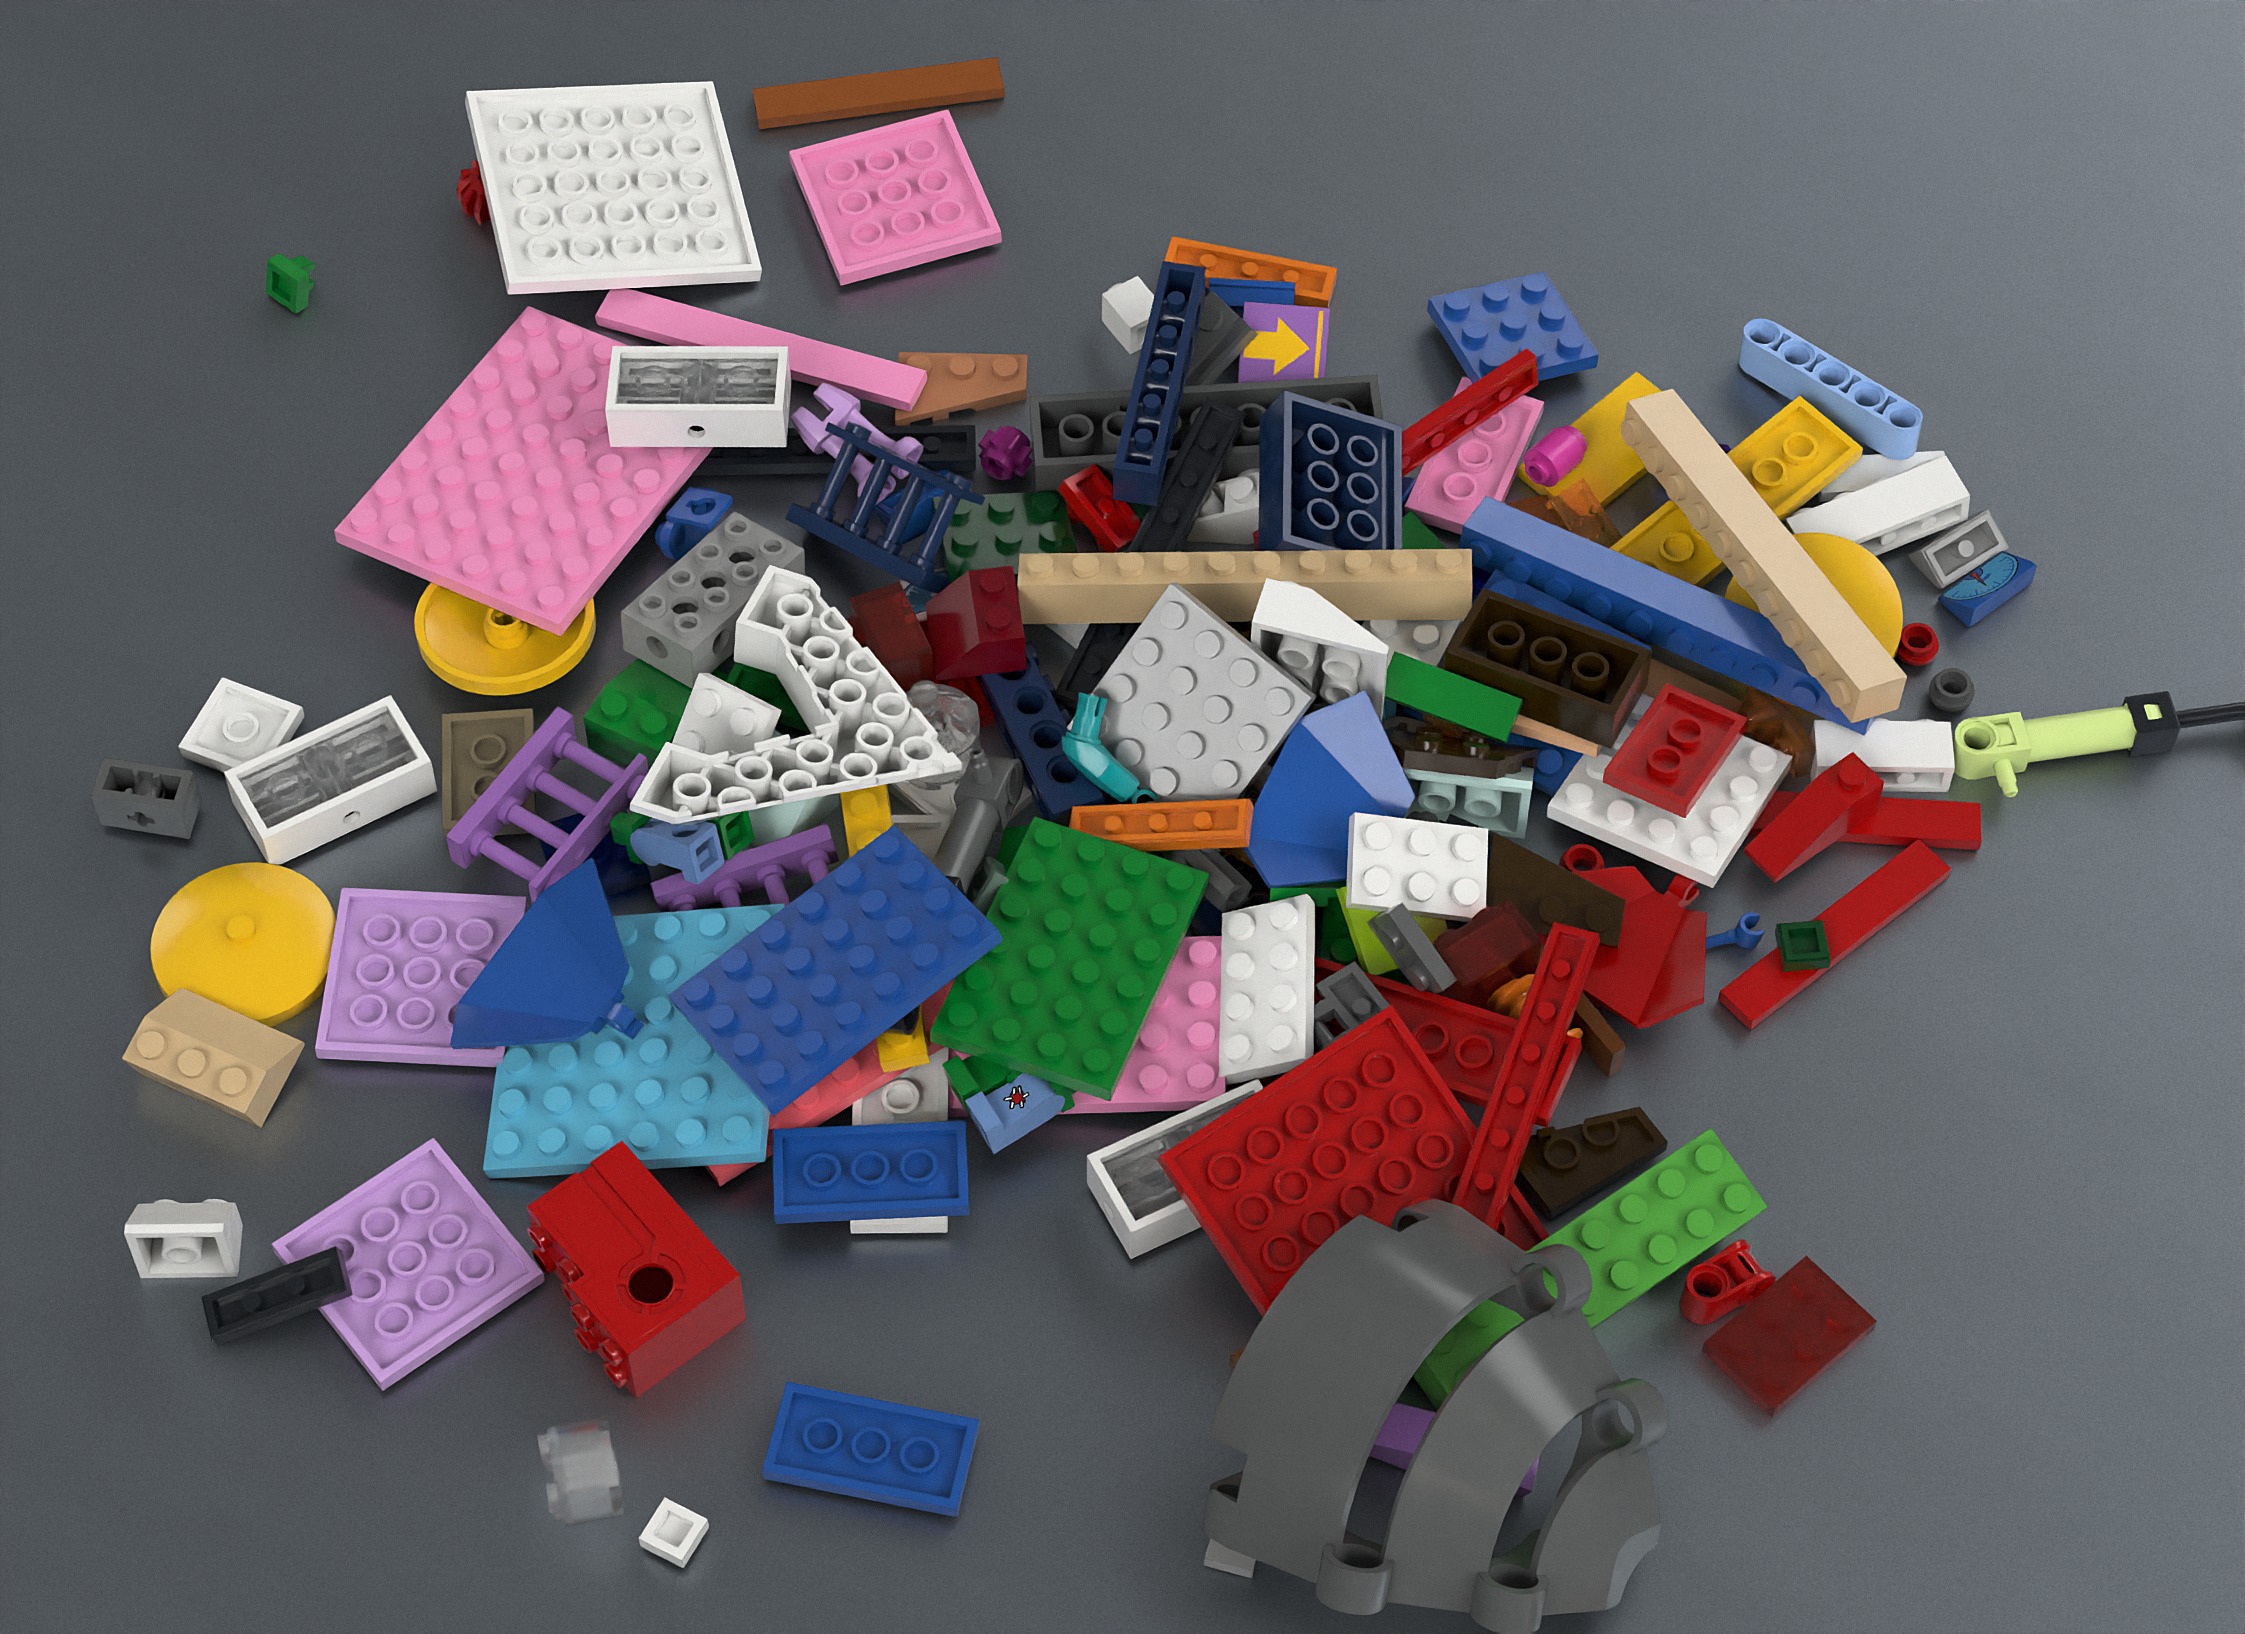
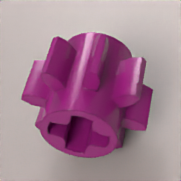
[978,426,1033,480]

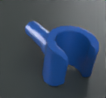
[1706,912,1765,949]

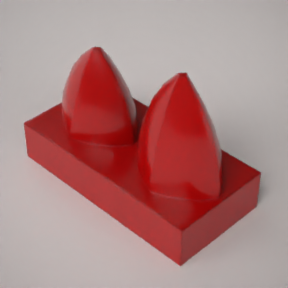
[1058,464,1142,553]

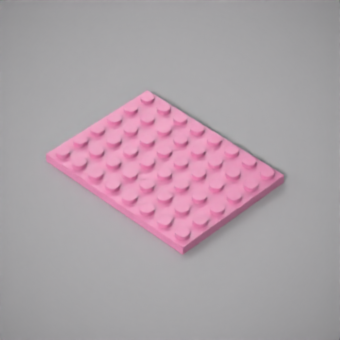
[334,306,713,636]

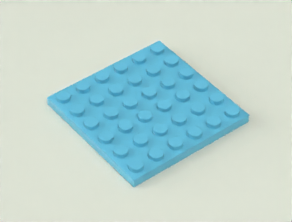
[483,904,786,1179]

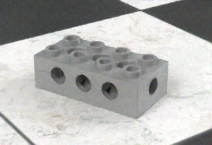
[621,511,805,689]

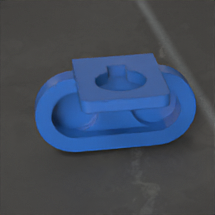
[655,487,733,560]

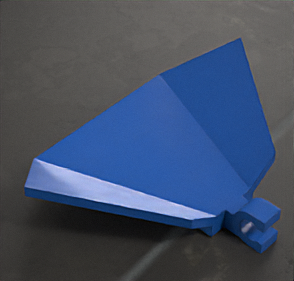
[1243,690,1416,888]
[450,858,644,1049]

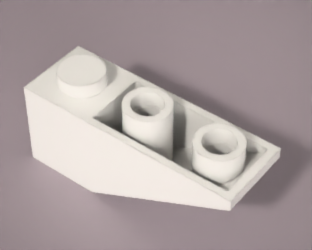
[1185,472,1259,545]

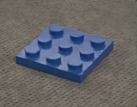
[1427,271,1599,384]

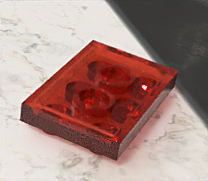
[1702,1255,1877,1417]

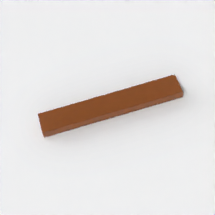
[753,57,1004,129]

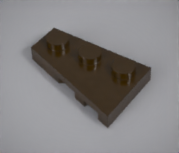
[1479,832,1626,949]

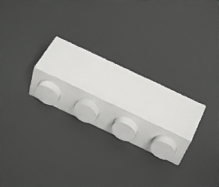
[1786,456,1970,556]

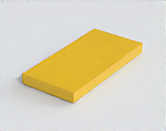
[1517,371,1700,527]

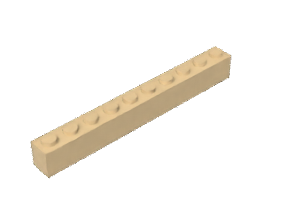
[1621,389,1907,723]
[1017,549,1472,624]

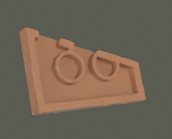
[895,352,1028,426]

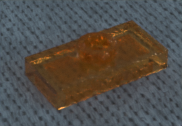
[1544,478,1623,548]

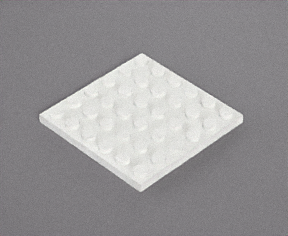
[465,81,762,295]

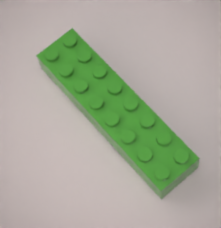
[1413,1128,1768,1411]

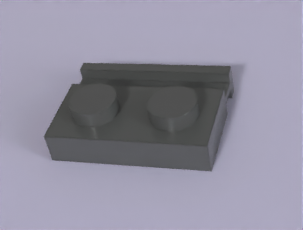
[1185,291,1258,386]
[1367,902,1457,994]

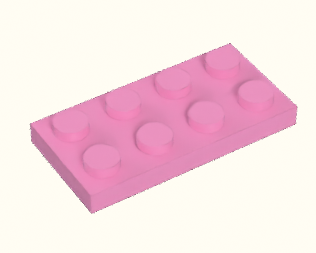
[1404,376,1544,535]

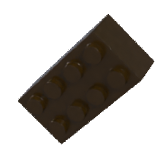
[1444,588,1651,749]

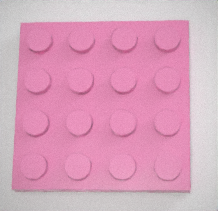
[789,109,1002,286]

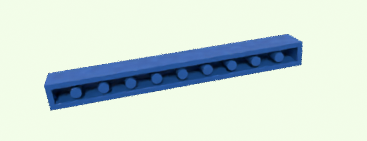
[1458,496,1877,736]

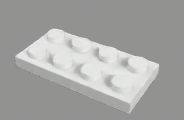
[1219,894,1315,1085]

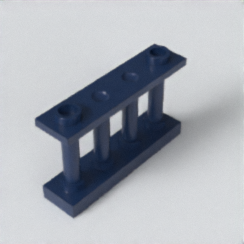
[785,421,986,594]

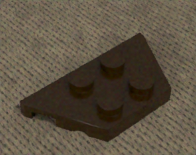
[1384,727,1539,779]

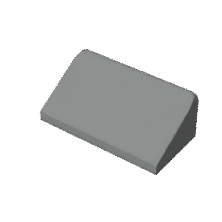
[1908,509,2009,590]

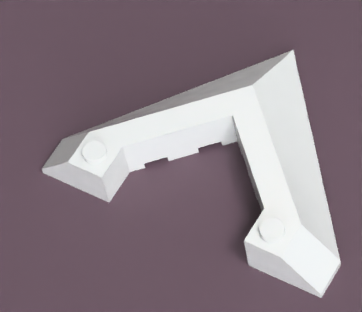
[630,565,962,825]

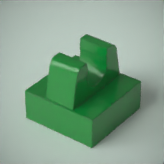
[265,253,316,314]

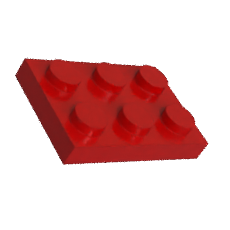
[1603,683,1748,818]

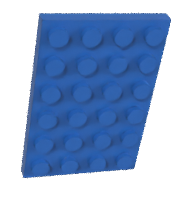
[668,825,1003,1117]

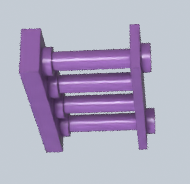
[446,707,649,904]
[651,824,840,913]

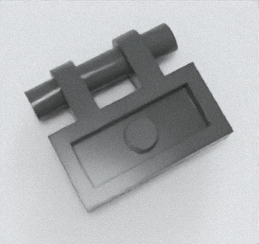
[1314,961,1408,1051]

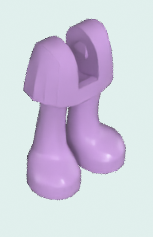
[790,382,924,505]

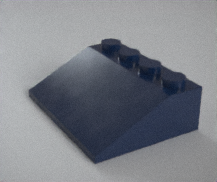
[1258,390,1402,551]

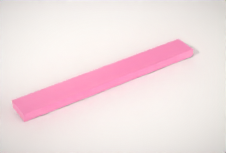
[595,288,927,412]

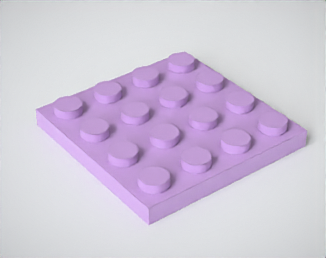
[315,888,528,1067]
[272,1138,545,1391]

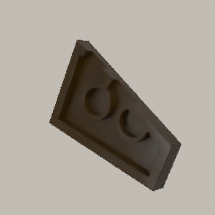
[1516,1106,1668,1220]

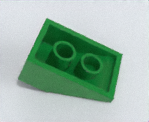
[583,658,729,770]

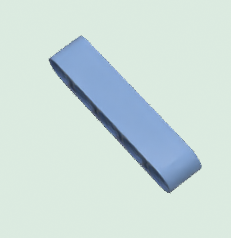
[1739,318,1923,460]

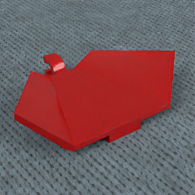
[1525,865,1707,1029]

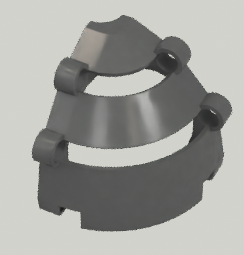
[1202,1198,1668,1634]

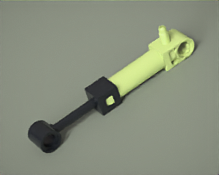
[1952,691,2245,797]

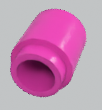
[1524,425,1587,487]

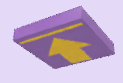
[1238,302,1330,383]

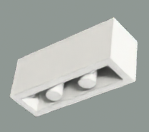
[1808,718,1955,792]

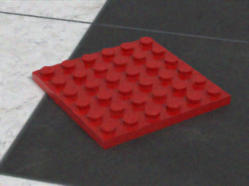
[1156,1005,1550,1317]

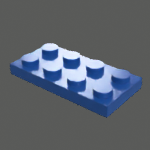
[773,1121,969,1224]
[762,1382,980,1517]

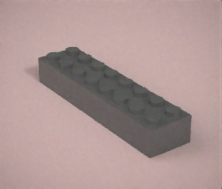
[1029,375,1384,492]

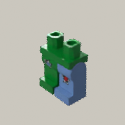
[609,810,755,885]
[942,1055,1077,1154]

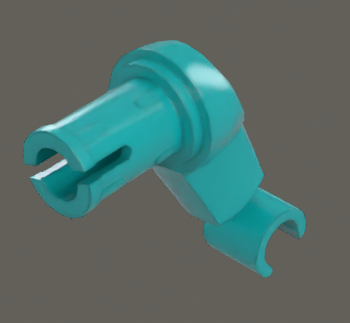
[1061,692,1158,804]

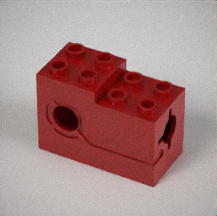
[527,1141,746,1398]

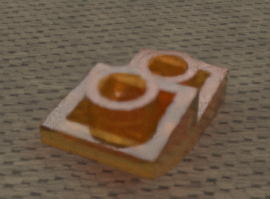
[1739,686,1816,779]

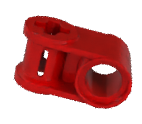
[1679,1239,1776,1325]

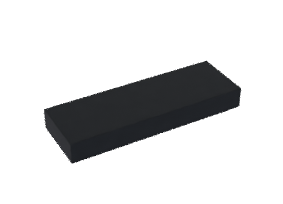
[201,1246,353,1346]

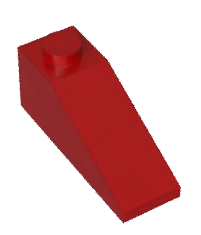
[1744,752,1884,883]

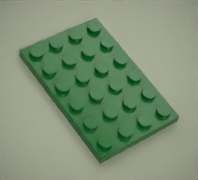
[930,817,1209,1101]

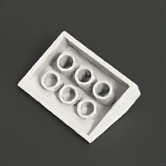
[1251,578,1389,723]

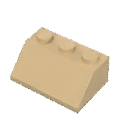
[122,988,305,1128]

